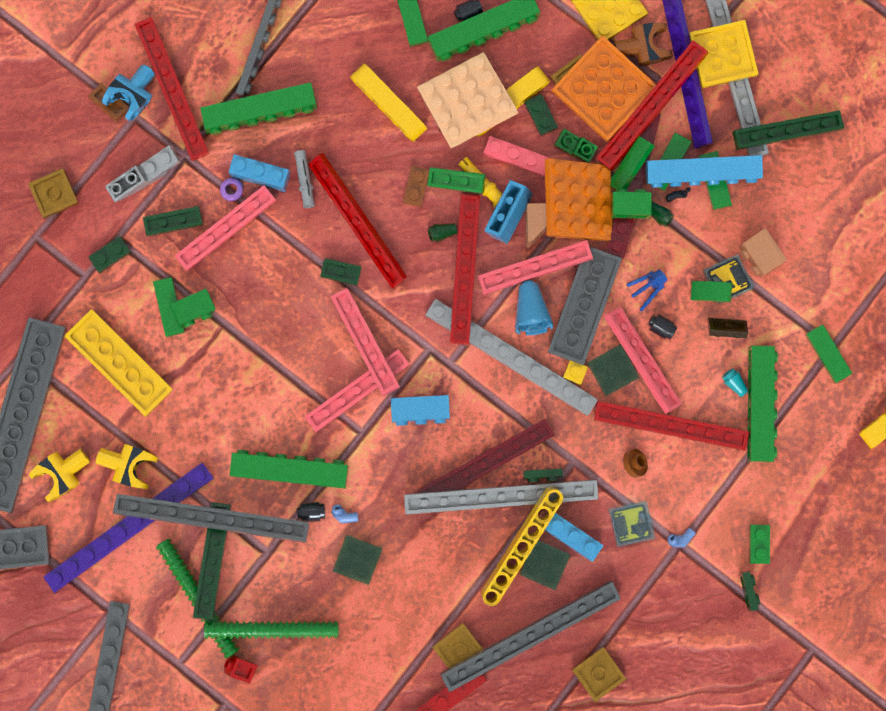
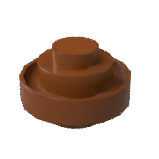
[623,449,648,478]

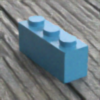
[229,154,291,192]
[484,180,533,244]
[391,395,450,426]
[545,513,604,562]

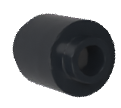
[454,0,483,22]
[647,313,677,340]
[297,502,325,522]

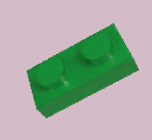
[749,525,770,564]

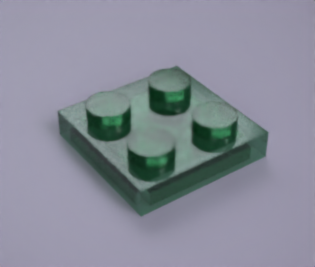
[587,344,640,397]
[333,535,383,585]
[519,541,570,590]

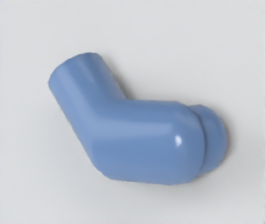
[331,504,359,523]
[668,528,696,547]

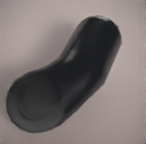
[666,187,691,202]

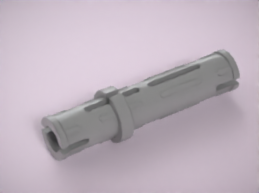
[294,150,315,208]

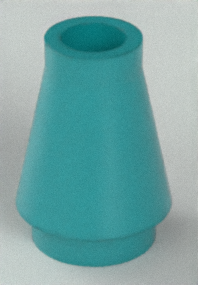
[721,368,749,397]

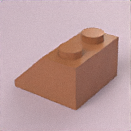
[525,203,547,248]
[740,228,787,278]

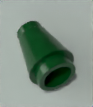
[651,201,675,227]
[428,223,457,243]

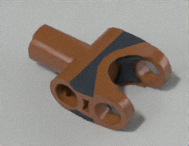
[614,23,673,66]

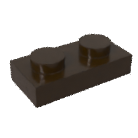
[708,318,748,338]

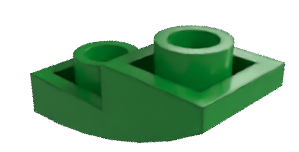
[553,129,598,163]
[690,281,733,302]

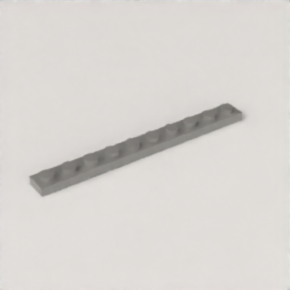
[705,0,769,156]
[425,299,598,416]
[404,479,598,514]

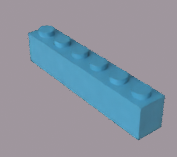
[645,155,763,188]

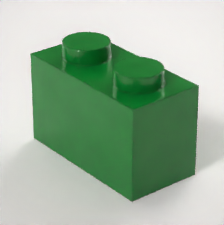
[611,189,652,219]
[169,289,216,328]

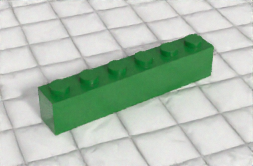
[428,0,540,62]
[200,82,317,135]
[747,346,778,463]
[229,450,349,489]

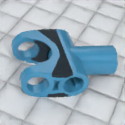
[102,65,155,121]

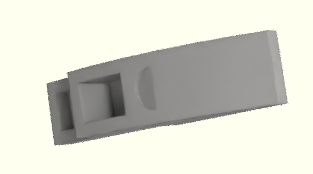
[105,145,181,202]

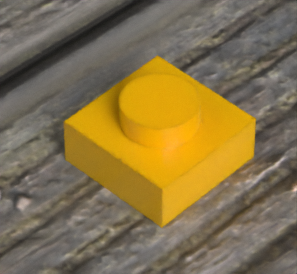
[563,361,588,385]

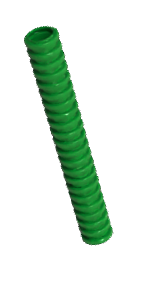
[156,539,240,658]
[204,621,339,639]

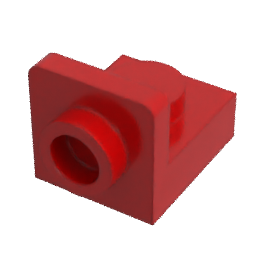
[224,655,257,684]

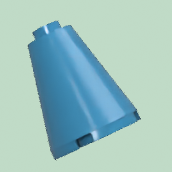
[515,280,553,335]

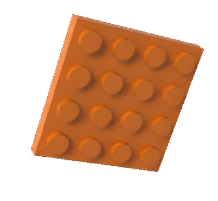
[551,35,656,142]
[545,158,612,241]

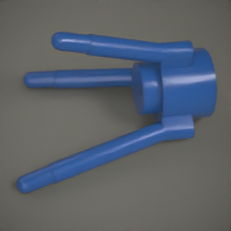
[627,269,668,311]

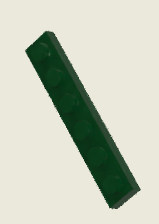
[732,110,844,150]
[193,502,232,621]

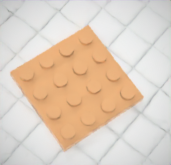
[417,52,518,148]

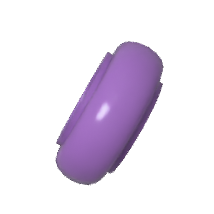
[220,178,243,201]

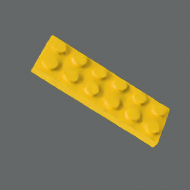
[64,309,173,417]

